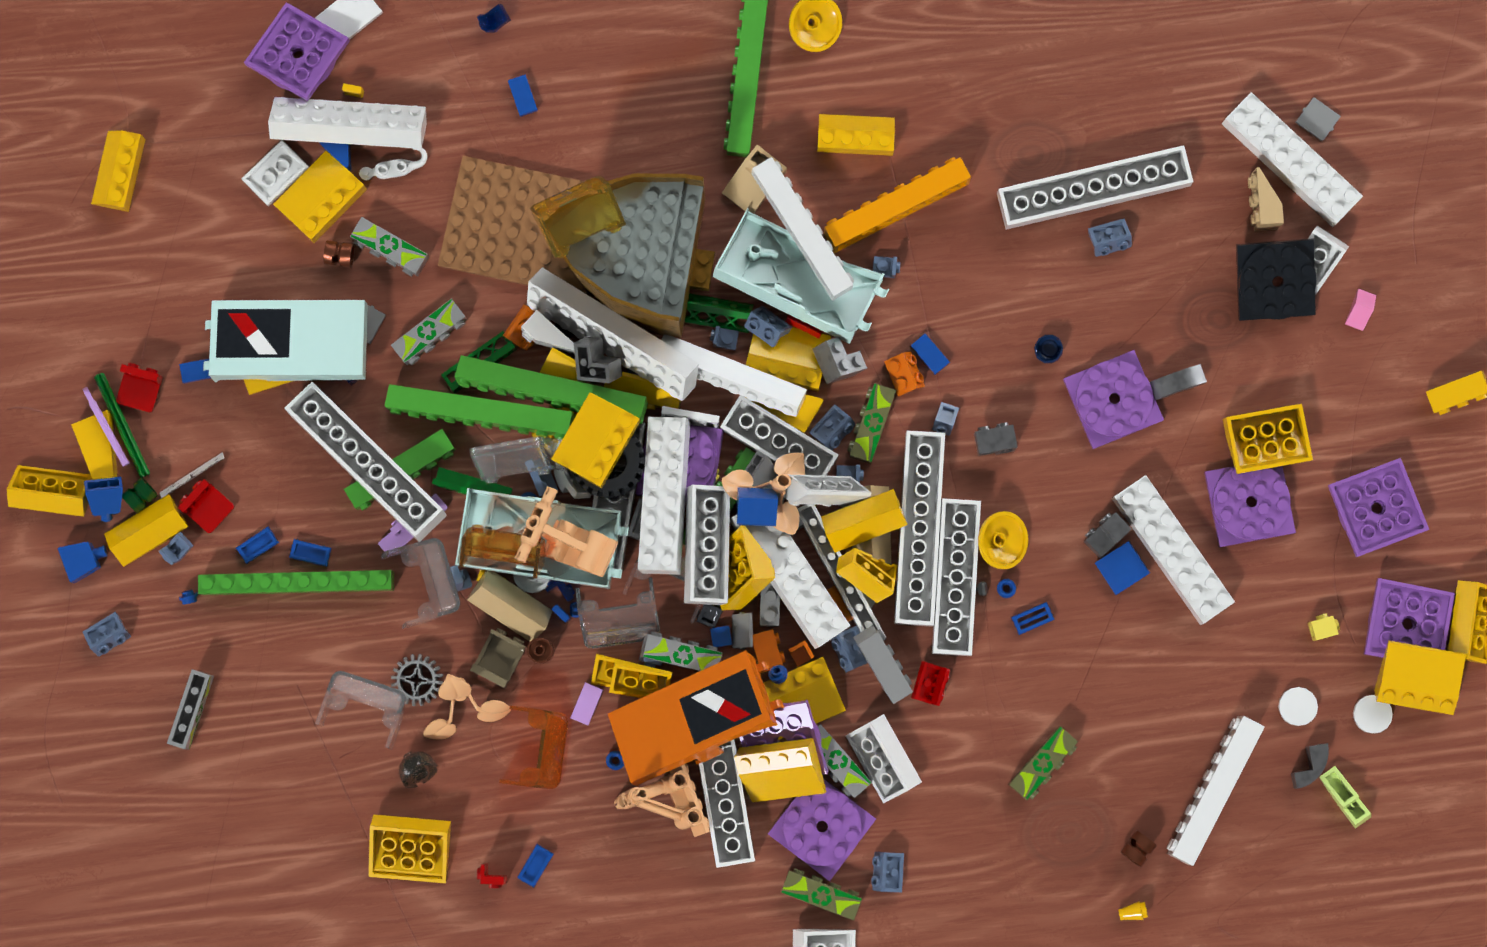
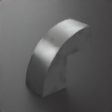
[1149,364,1207,400]
[1291,743,1329,789]

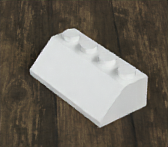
[784,474,871,507]
[846,714,922,803]

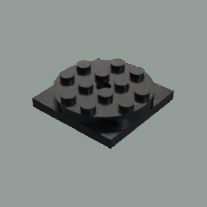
[1236,239,1316,321]

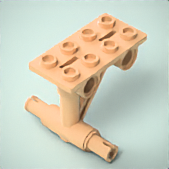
[514,486,618,577]
[614,763,710,837]

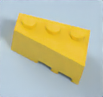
[1426,371,1487,415]
[836,548,898,603]

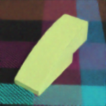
[1319,766,1371,829]

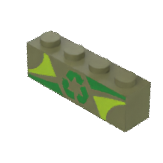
[847,383,896,464]
[1008,726,1078,800]
[781,868,862,921]

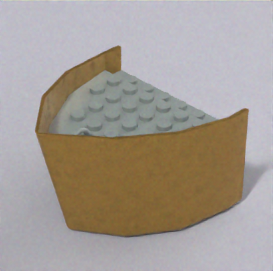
[539,173,715,338]

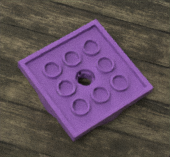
[244,2,350,101]
[1063,350,1164,449]
[636,424,724,502]
[1328,458,1429,557]
[1204,466,1296,547]
[1364,578,1455,658]
[739,700,828,775]
[768,779,876,881]

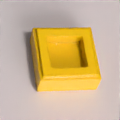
[342,83,364,98]

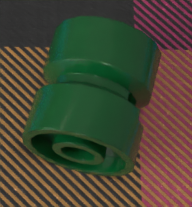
[122,477,158,513]

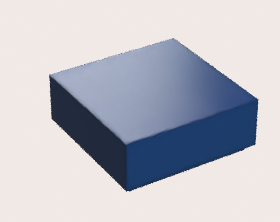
[552,604,571,623]
[710,626,732,647]

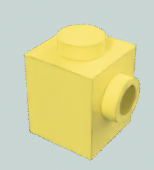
[1308,613,1340,641]

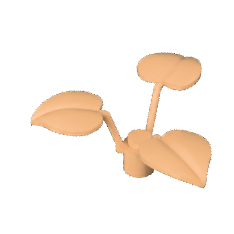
[722,453,805,535]
[423,674,512,739]

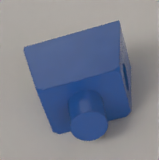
[84,477,123,522]
[58,542,108,583]

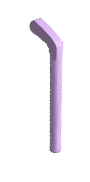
[82,387,129,467]

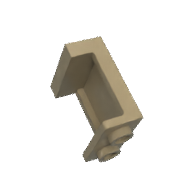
[470,628,527,688]

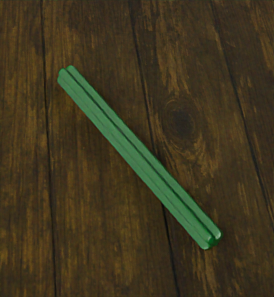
[94,373,150,478]

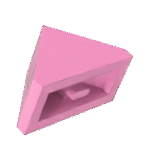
[1345,289,1376,331]

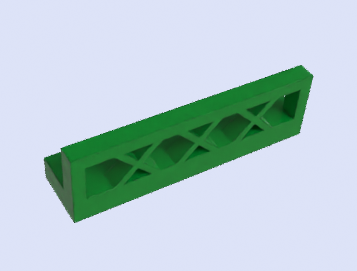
[684,293,754,333]
[441,331,517,394]
[432,467,513,495]

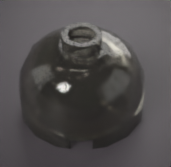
[398,751,438,788]

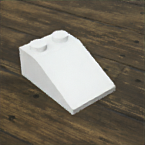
[1308,226,1349,295]
[521,310,575,354]
[793,929,856,947]

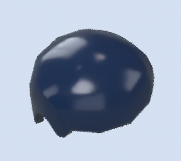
[1034,335,1063,364]

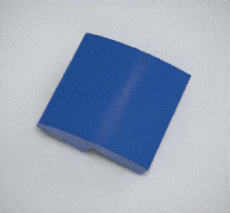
[1095,541,1150,595]

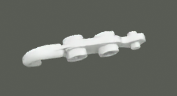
[359,148,427,180]

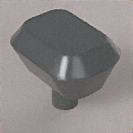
[976,581,987,597]

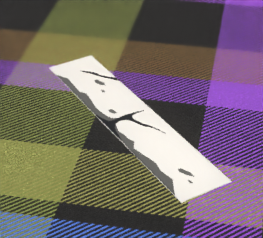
[160,452,225,498]

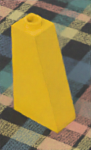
[745,395,824,434]
[71,410,118,480]

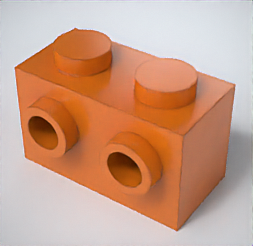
[753,629,786,673]

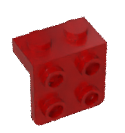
[116,362,163,413]
[178,479,235,533]

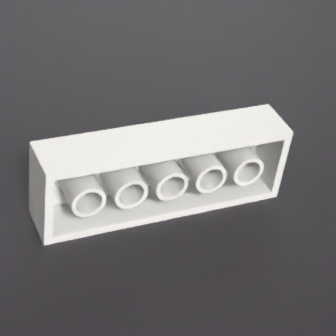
[720,395,839,476]
[684,485,730,605]

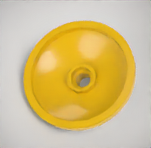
[789,0,842,52]
[978,511,1028,569]

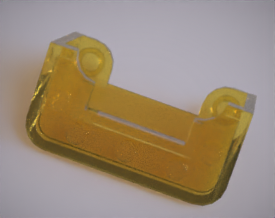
[530,176,626,258]

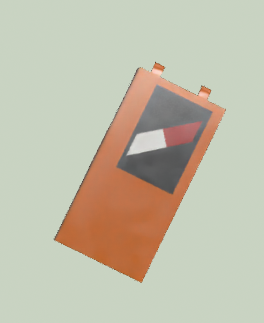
[608,650,784,787]

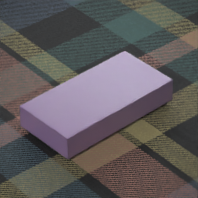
[571,683,603,726]

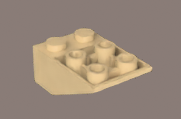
[722,145,787,214]
[1248,167,1284,231]

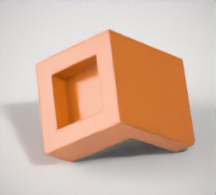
[788,640,814,667]

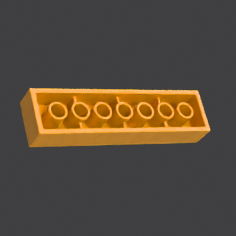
[824,157,971,254]

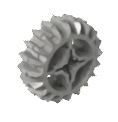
[391,654,443,706]

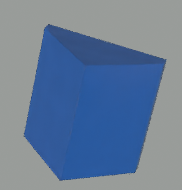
[737,487,778,526]

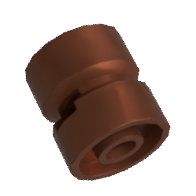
[323,240,355,268]
[527,638,554,664]
[1121,830,1157,867]

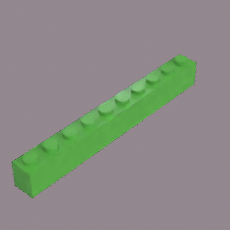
[723,0,768,157]
[455,355,648,424]
[385,384,576,440]
[198,570,394,595]

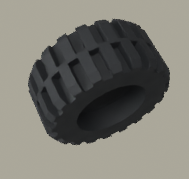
[573,434,645,499]

